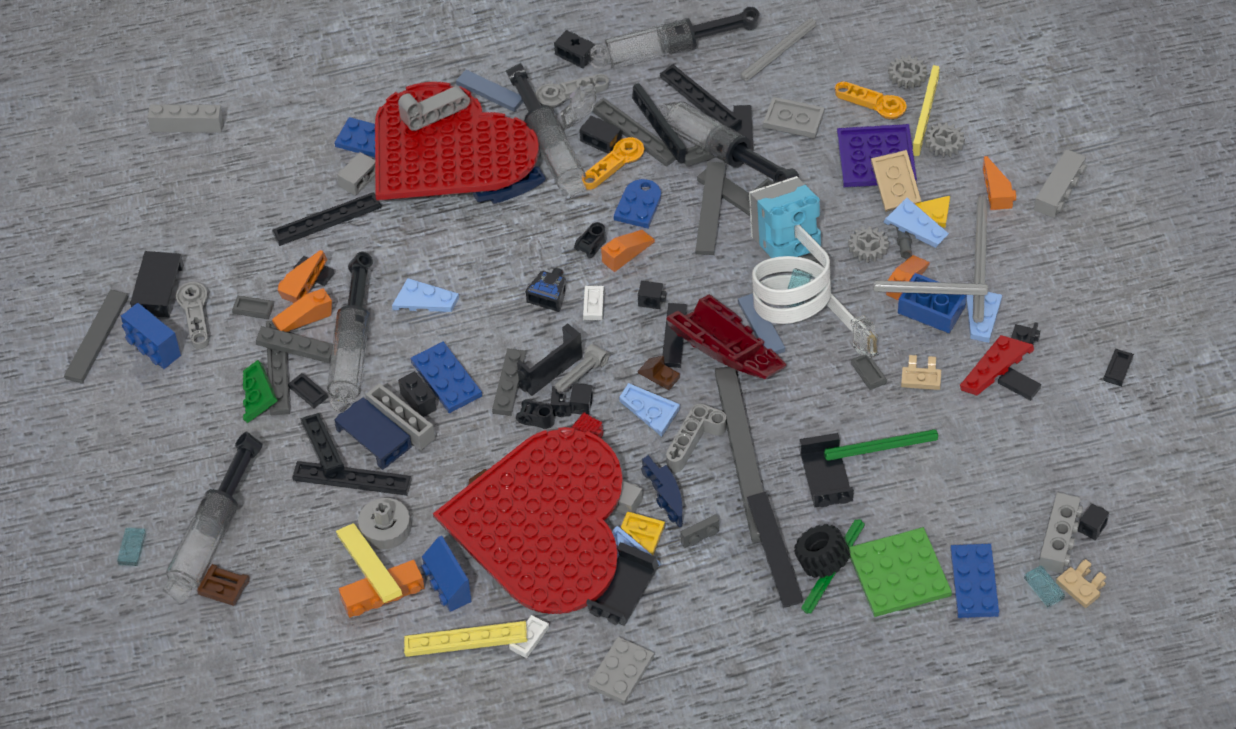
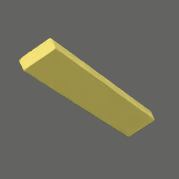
[913,65,940,156]
[336,523,402,603]
[404,621,527,657]

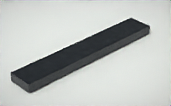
[660,64,742,131]
[632,83,686,163]
[272,192,381,246]
[292,461,412,496]
[747,492,803,608]

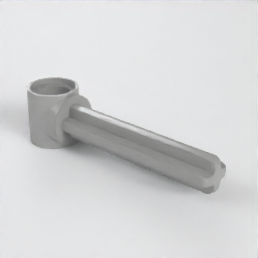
[555,344,609,393]

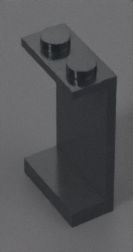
[130,251,184,317]
[517,323,583,396]
[799,433,854,508]
[586,542,659,626]

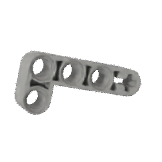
[398,86,470,131]
[666,404,726,473]

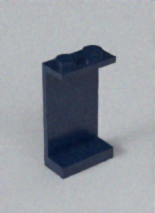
[334,397,412,470]

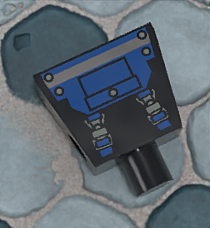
[525,268,567,312]

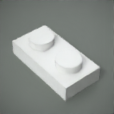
[583,286,604,320]
[509,615,549,658]

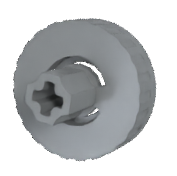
[358,498,411,549]

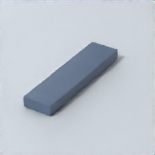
[456,70,523,112]
[738,293,785,354]

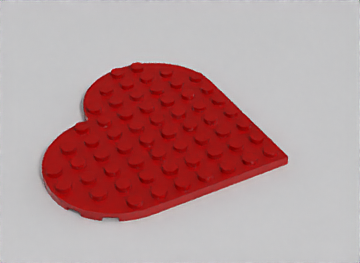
[375,82,539,200]
[433,427,623,614]

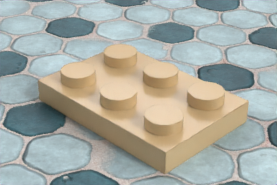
[871,150,921,212]

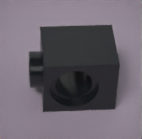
[638,280,667,310]
[570,383,593,415]
[1078,504,1109,541]

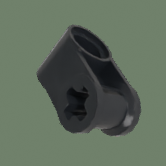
[574,222,606,258]
[516,399,555,429]

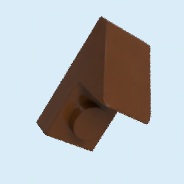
[638,356,680,390]

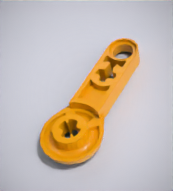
[835,81,907,120]
[581,137,644,190]

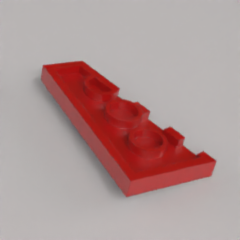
[960,335,1034,396]

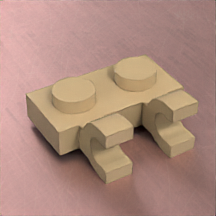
[901,355,941,390]
[1056,559,1106,609]

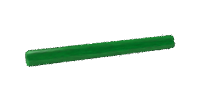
[824,429,938,461]
[801,519,865,614]

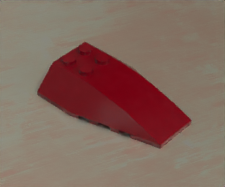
[666,294,787,379]

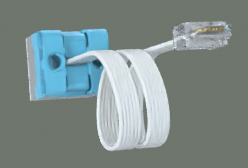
[749,176,879,358]

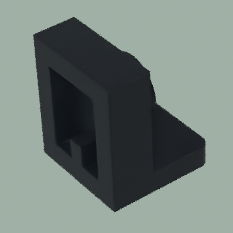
[1011,322,1041,346]
[551,386,571,417]

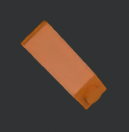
[982,156,1016,210]
[601,230,655,272]
[278,250,328,303]
[886,255,930,301]
[272,288,332,332]

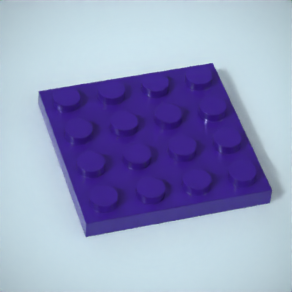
[837,124,917,187]

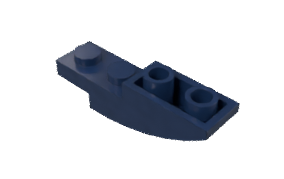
[472,166,546,204]
[641,455,683,528]

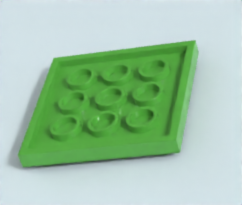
[849,527,952,617]

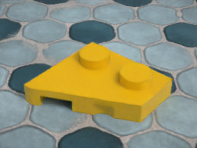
[915,196,950,228]
[621,511,665,555]

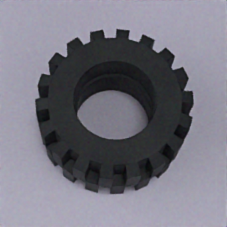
[794,524,850,578]

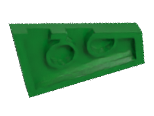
[243,360,278,423]

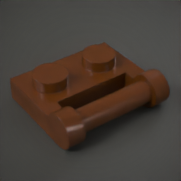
[197,564,250,606]

